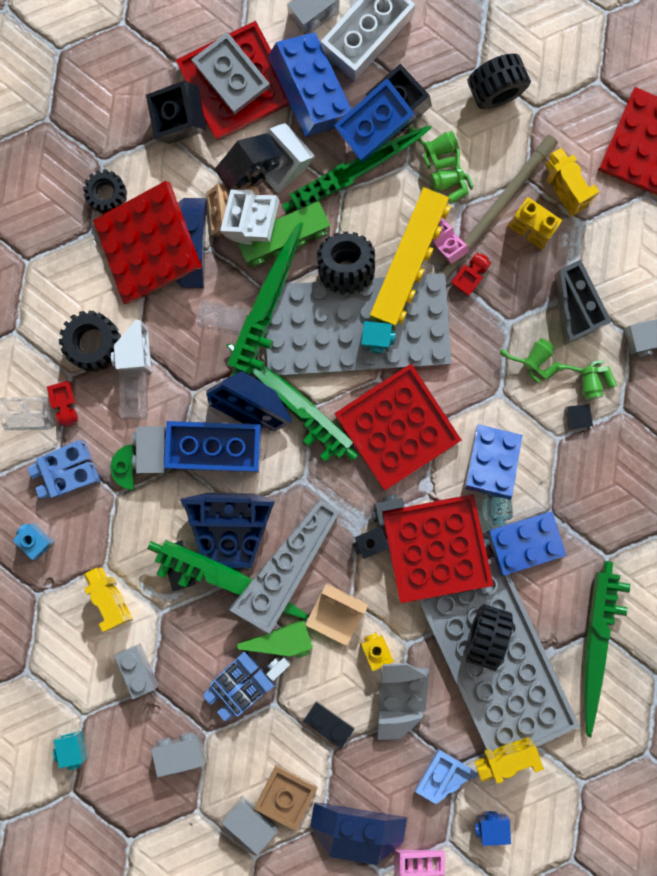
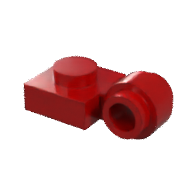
[450,252,491,297]
[46,381,79,427]

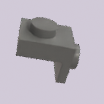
[371,494,405,526]

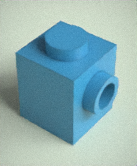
[12,523,54,560]

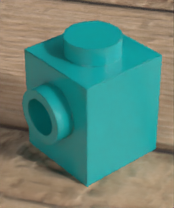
[361,321,396,354]
[53,731,87,770]

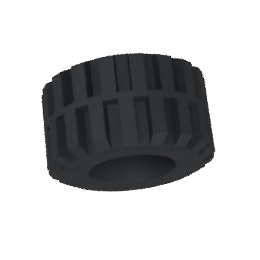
[467,53,531,109]
[317,231,375,295]
[59,310,121,372]
[465,604,513,671]

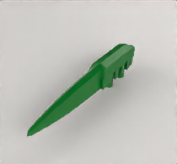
[281,126,432,213]
[227,223,303,377]
[226,344,358,463]
[147,540,307,619]
[584,561,631,738]

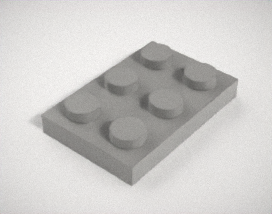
[191,32,270,115]

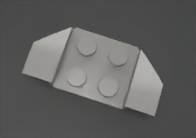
[378,663,429,740]

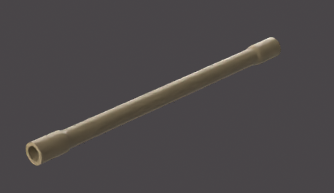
[438,135,558,280]

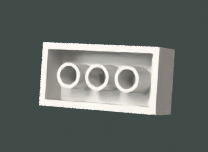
[321,0,416,82]

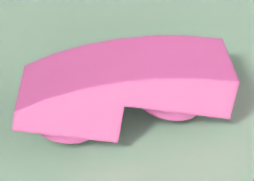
[432,219,469,264]

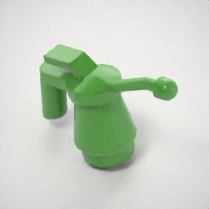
[408,126,459,170]
[430,147,474,204]
[500,338,560,383]
[556,360,617,400]

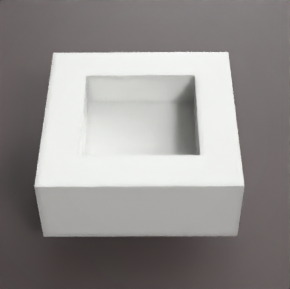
[266,656,291,681]

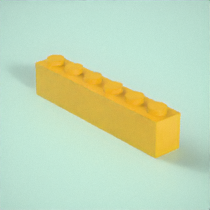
[370,187,451,329]

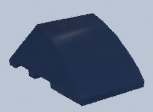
[181,493,275,568]

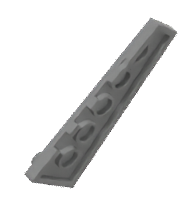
[229,500,340,634]

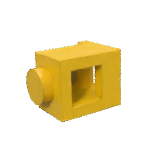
[361,632,394,671]

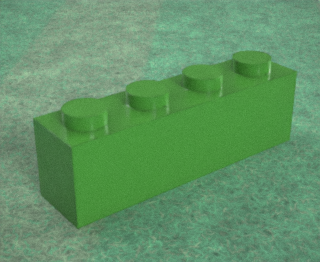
[237,201,330,268]

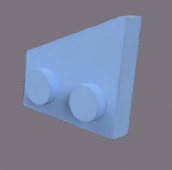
[415,749,478,804]

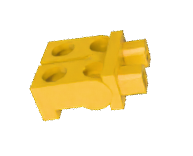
[545,148,600,217]
[507,197,563,250]
[83,567,133,632]
[474,737,544,784]

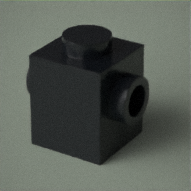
[352,526,390,559]

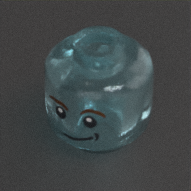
[482,495,513,526]

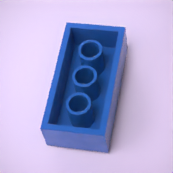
[268,32,352,137]
[164,421,262,473]

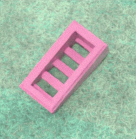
[394,849,445,876]

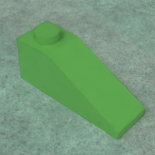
[237,620,313,658]

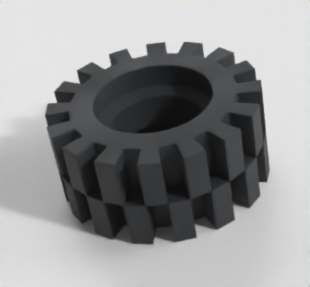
[83,169,127,214]

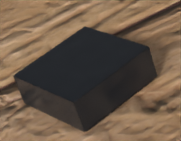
[565,403,593,430]

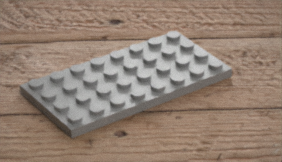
[266,273,452,376]
[419,556,580,752]

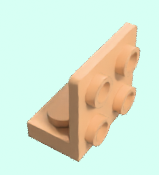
[206,184,259,237]
[306,583,368,645]

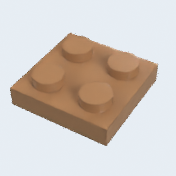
[254,764,317,831]

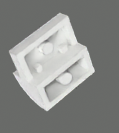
[220,190,279,245]

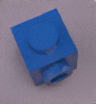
[474,811,511,846]

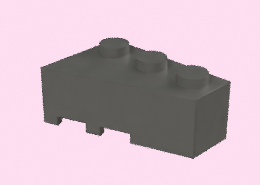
[554,259,612,346]

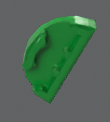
[110,444,135,490]

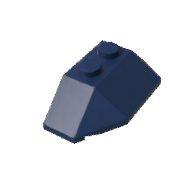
[176,198,207,288]
[206,371,291,431]
[310,802,407,865]

